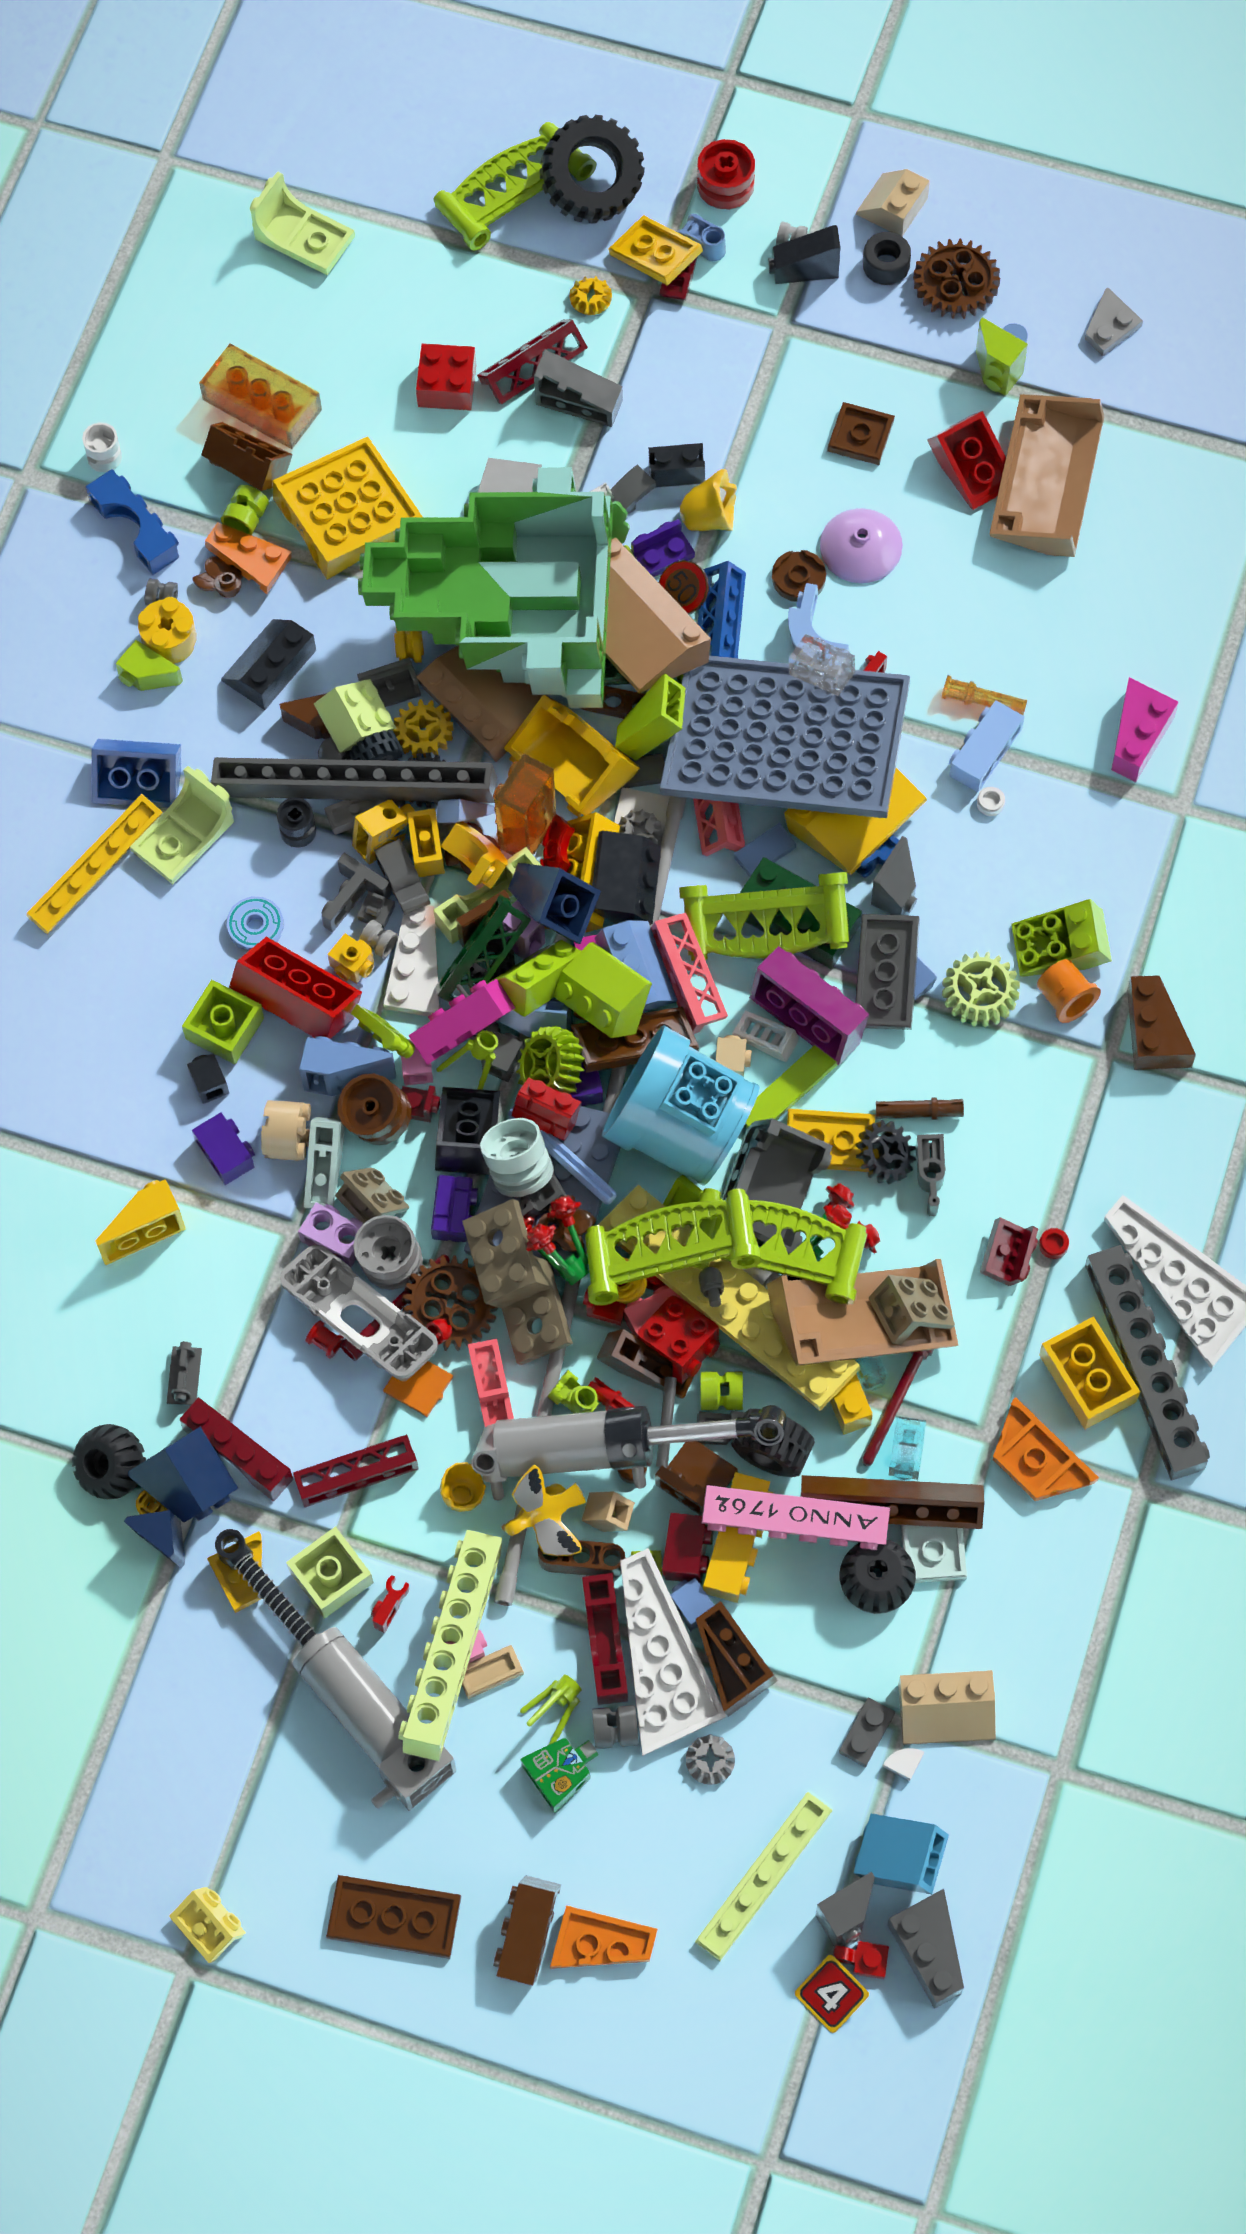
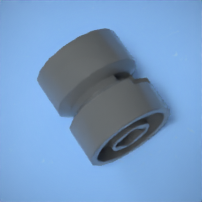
[592,1705,639,1749]

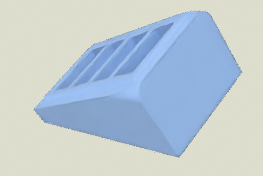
[437,799,496,823]

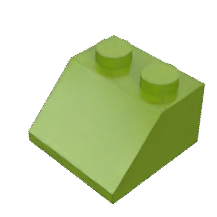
[976,317,1028,396]

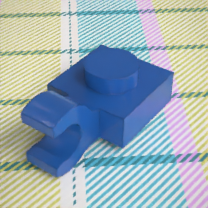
[857,835,899,878]

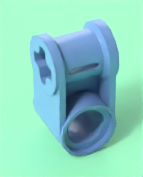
[676,214,726,261]

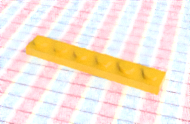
[26,794,163,935]

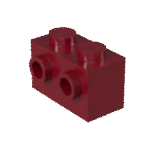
[662,1513,714,1584]

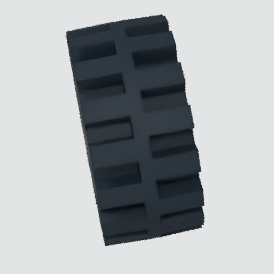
[349,730,404,761]

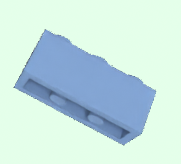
[949,700,1025,792]

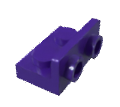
[631,519,695,577]

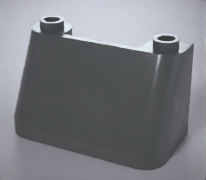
[722,1118,833,1255]

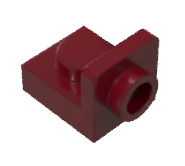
[401,1085,441,1123]

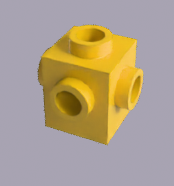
[327,933,374,984]

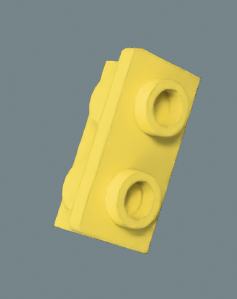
[169,1887,246,1963]

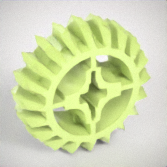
[942,950,1020,1028]

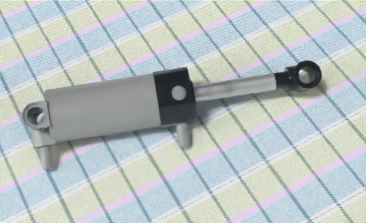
[471,1405,787,1501]

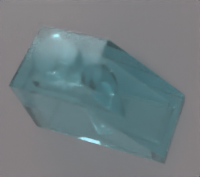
[888,1416,926,1480]

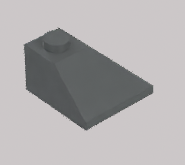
[871,835,918,915]

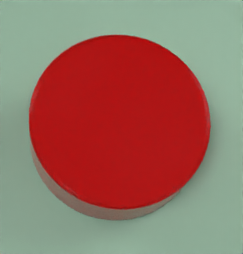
[1039,1228,1069,1259]

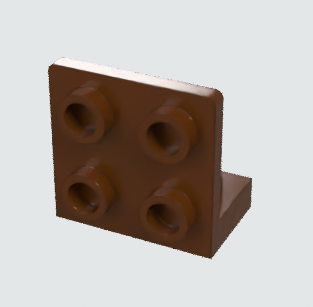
[655,1441,738,1516]

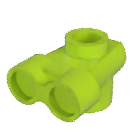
[547,1370,599,1414]

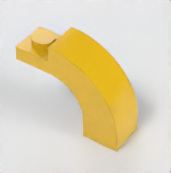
[441,821,508,889]

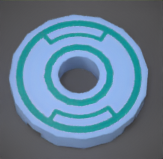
[226,896,284,950]

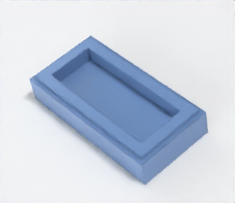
[734,823,796,877]

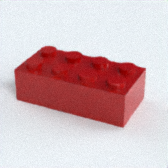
[229,936,362,1039]

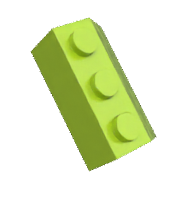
[487,940,581,1017]
[553,942,652,1038]

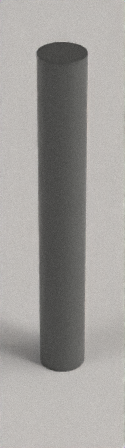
[656,1377,677,1468]

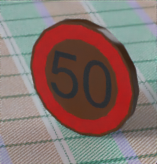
[658,560,709,615]

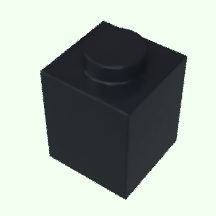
[187,1053,230,1104]

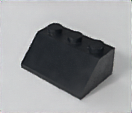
[221,619,317,710]
[592,830,661,925]

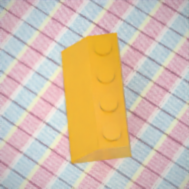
[544,812,620,933]

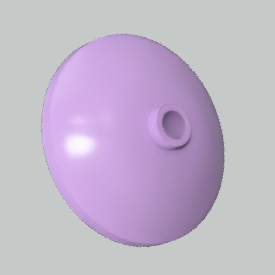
[820,508,903,583]

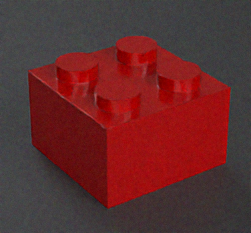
[416,343,477,411]

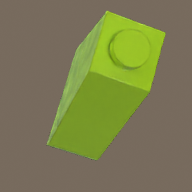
[615,674,686,761]

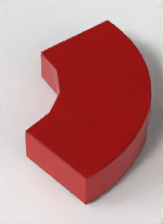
[540,814,575,872]

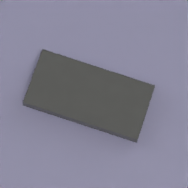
[855,914,920,1030]

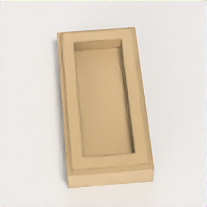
[462,1645,524,1699]

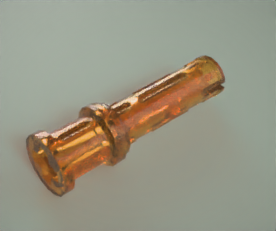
[941,674,1028,716]

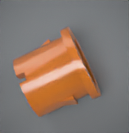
[1037,959,1101,1023]

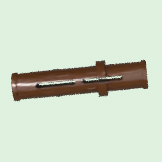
[875,1097,964,1120]

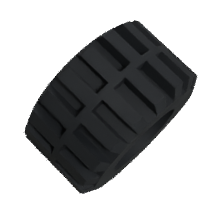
[731,1408,815,1477]

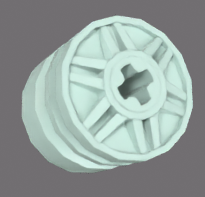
[480,1118,554,1197]

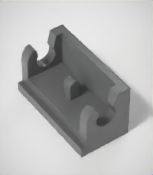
[357,657,421,707]

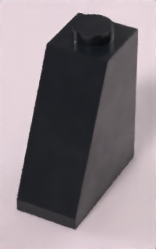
[767,225,841,284]

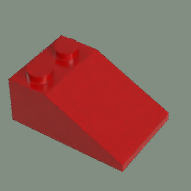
[926,411,1006,510]

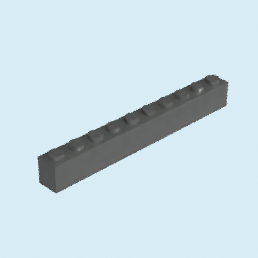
[211,757,498,803]

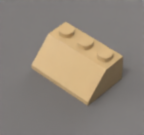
[898,1670,996,1745]

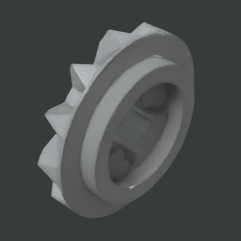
[618,809,662,844]
[686,1734,735,1785]

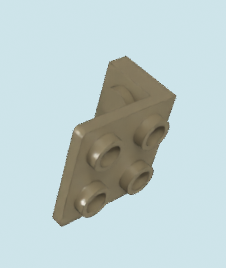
[869,1275,955,1345]

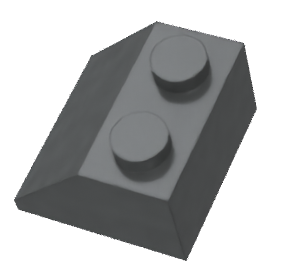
[815,1872,875,1948]

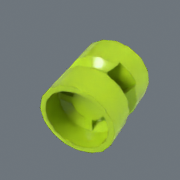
[220,484,269,535]
[700,1371,743,1410]

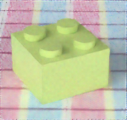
[314,679,396,753]
[286,1526,374,1619]

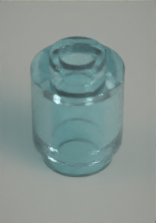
[853,1356,889,1391]

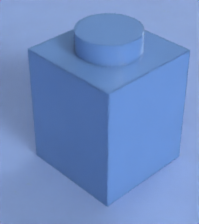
[670,1578,714,1632]

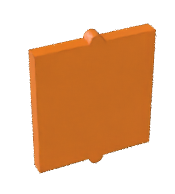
[383,1361,454,1417]

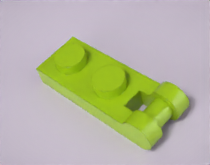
[351,1004,415,1058]

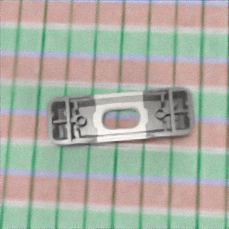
[280,1245,438,1381]

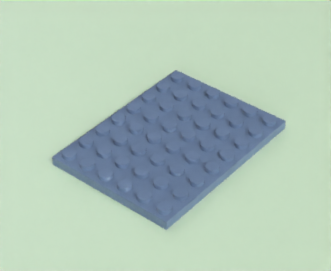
[660,656,910,818]

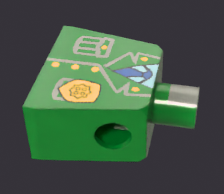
[520,1738,599,1814]

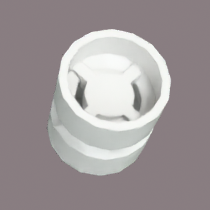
[82,422,122,473]

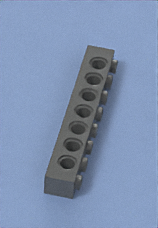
[1085,1245,1210,1481]

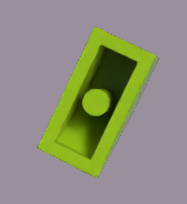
[115,640,183,691]

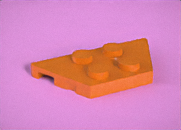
[992,1397,1099,1502]

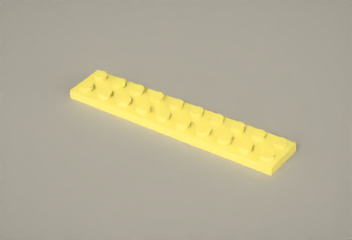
[598,1184,860,1411]

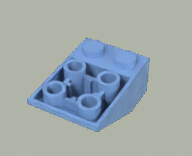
[299,1036,397,1096]

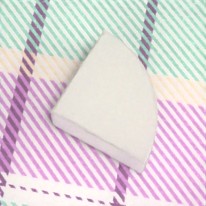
[883,1748,925,1781]

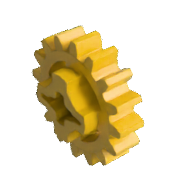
[393,699,454,759]

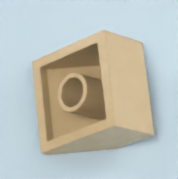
[856,169,930,237]

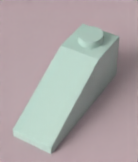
[304,1117,345,1208]

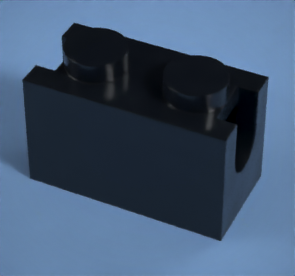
[648,443,705,488]

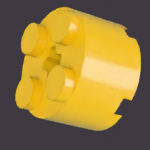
[138,597,197,664]

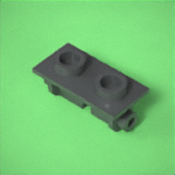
[166,1341,202,1405]

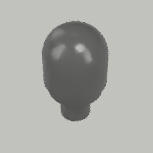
[698,1267,724,1307]

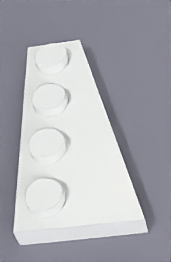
[383,905,440,1016]

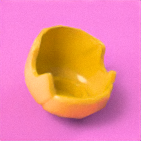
[440,1462,486,1512]

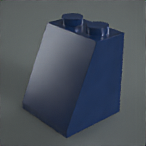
[508,863,601,944]
[128,1427,238,1523]

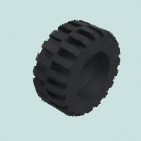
[539,114,645,223]

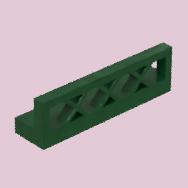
[436,894,531,1002]

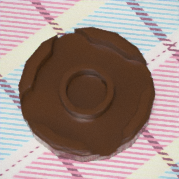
[772,550,827,602]

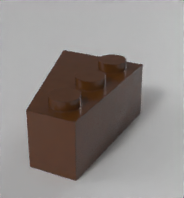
[201,422,293,491]
[1127,975,1196,1070]
[696,1601,778,1717]
[493,1875,562,1986]

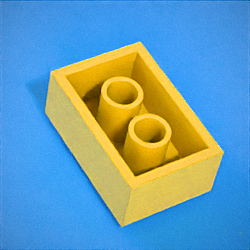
[1039,1316,1140,1430]

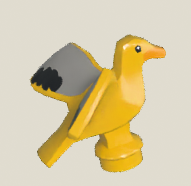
[501,1465,586,1556]

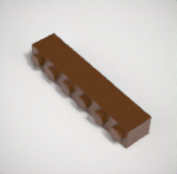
[800,1475,985,1529]

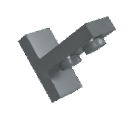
[321,852,392,933]

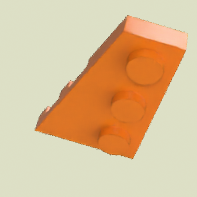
[205,522,292,594]
[550,1905,658,1969]

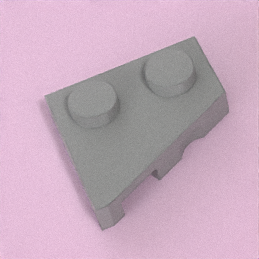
[1085,287,1143,356]

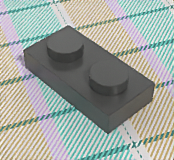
[839,1697,895,1768]

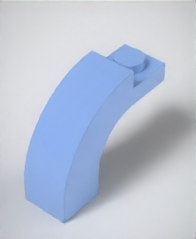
[788,583,850,669]

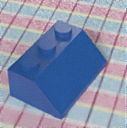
[91,739,181,808]

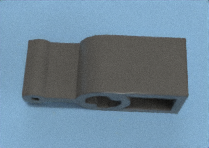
[374,839,431,915]
[915,1134,946,1216]

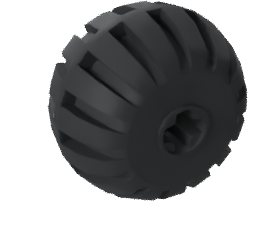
[72,1424,146,1500]
[839,1540,916,1614]

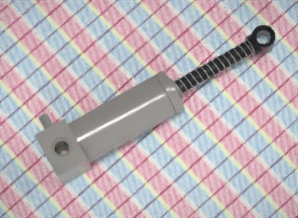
[215,1529,457,1811]

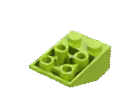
[1011,899,1112,977]

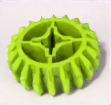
[516,1026,585,1094]

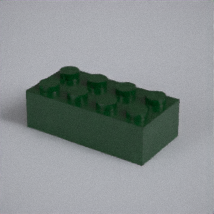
[740,857,862,970]

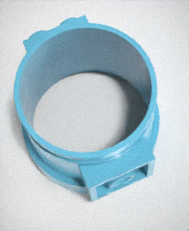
[602,1025,760,1186]

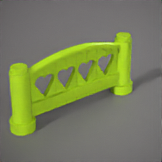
[433,122,597,251]
[679,872,849,961]
[688,1188,867,1305]
[585,1189,761,1305]

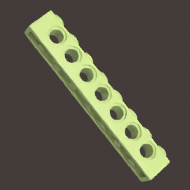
[398,1530,502,1761]

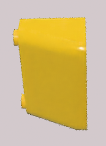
[504,695,640,817]

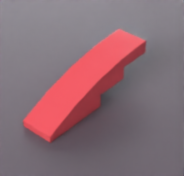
[468,1338,514,1427]

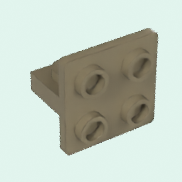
[335,1167,410,1224]

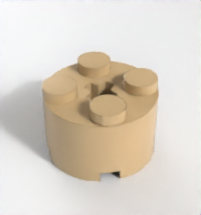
[261,1100,311,1161]

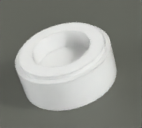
[977,786,1005,816]

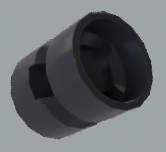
[276,797,317,848]

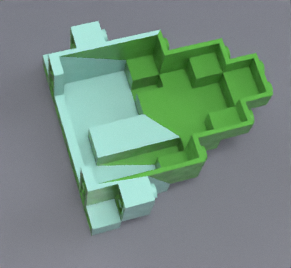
[358,467,613,708]

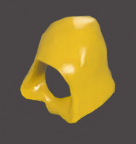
[680,469,737,531]

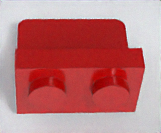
[638,1295,720,1384]

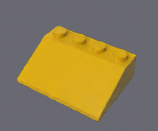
[784,768,927,876]

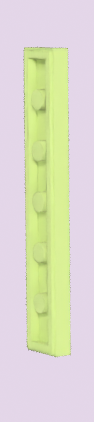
[695,1791,833,1962]

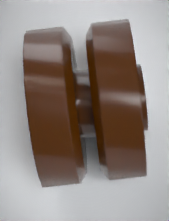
[338,1073,412,1145]

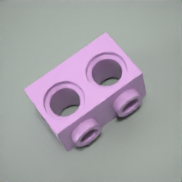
[502,900,546,960]
[298,1202,363,1268]

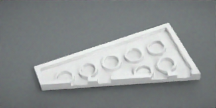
[1104,1195,1246,1370]
[620,1548,727,1756]

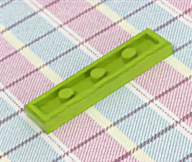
[744,1045,837,1129]

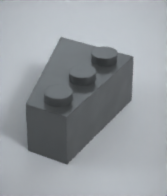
[534,349,623,427]

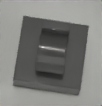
[357,892,395,929]

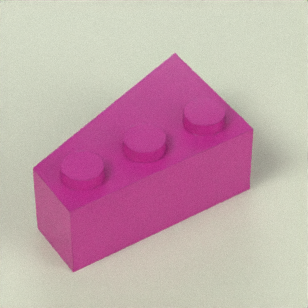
[1111,677,1179,782]
[408,979,515,1065]

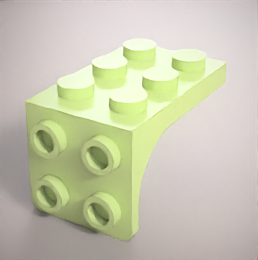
[250,172,355,275]
[130,766,234,885]

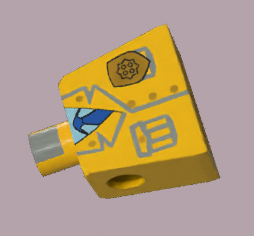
[352,800,415,865]

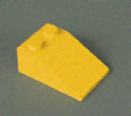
[95,1179,186,1266]

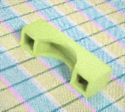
[433,847,541,944]

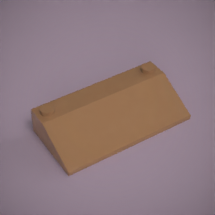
[989,394,1105,557]
[606,538,711,693]
[767,1259,959,1366]

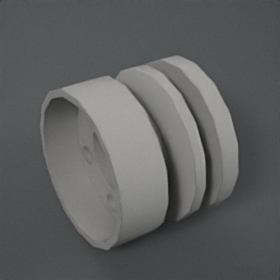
[353,1215,423,1290]

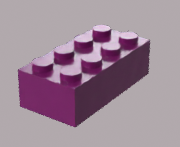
[749,946,869,1066]

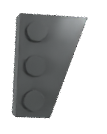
[887,1888,964,2009]

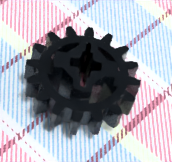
[855,1120,916,1185]

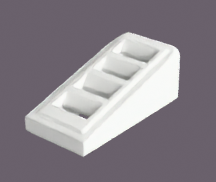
[732,1010,799,1062]

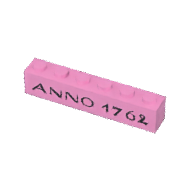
[701,1485,890,1550]

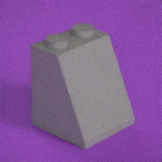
[478,457,542,492]

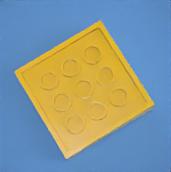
[273,436,423,580]

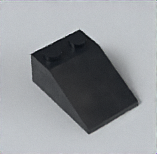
[435,1087,500,1175]

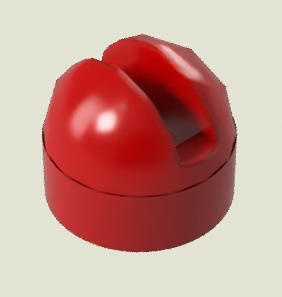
[426,1318,452,1345]

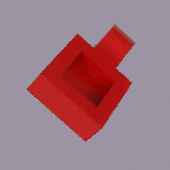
[371,1575,410,1633]
[833,1941,889,1979]

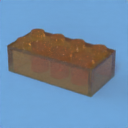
[199,343,322,449]
[493,754,556,856]

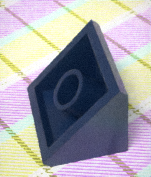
[123,1510,185,1569]

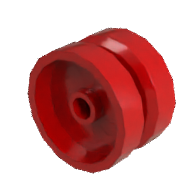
[697,139,755,210]

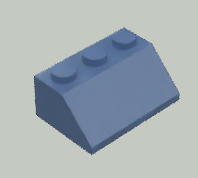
[594,920,677,1012]

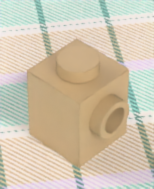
[716,1035,752,1076]
[582,1491,635,1532]

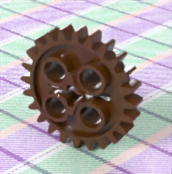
[913,238,1001,319]
[402,1255,498,1351]

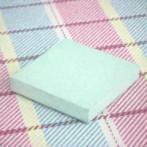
[901,1525,968,1583]

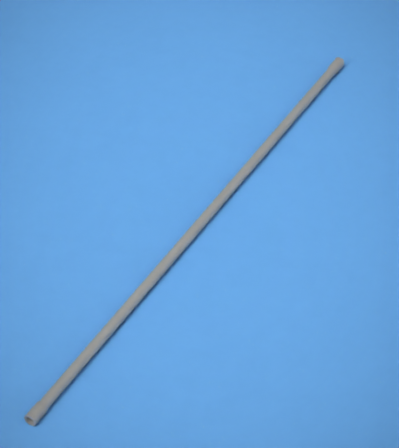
[494,796,687,1606]

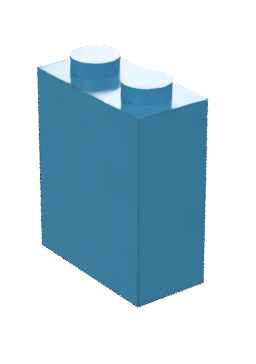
[854,1813,949,1895]

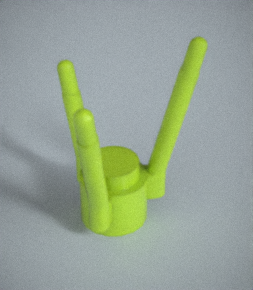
[436,1030,498,1090]
[520,1674,582,1744]

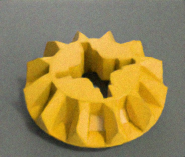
[569,276,612,315]

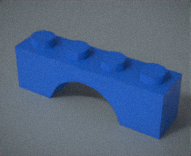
[85,469,179,575]

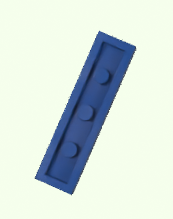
[698,560,746,658]

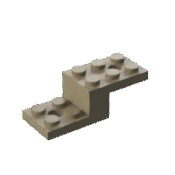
[462,1199,573,1365]

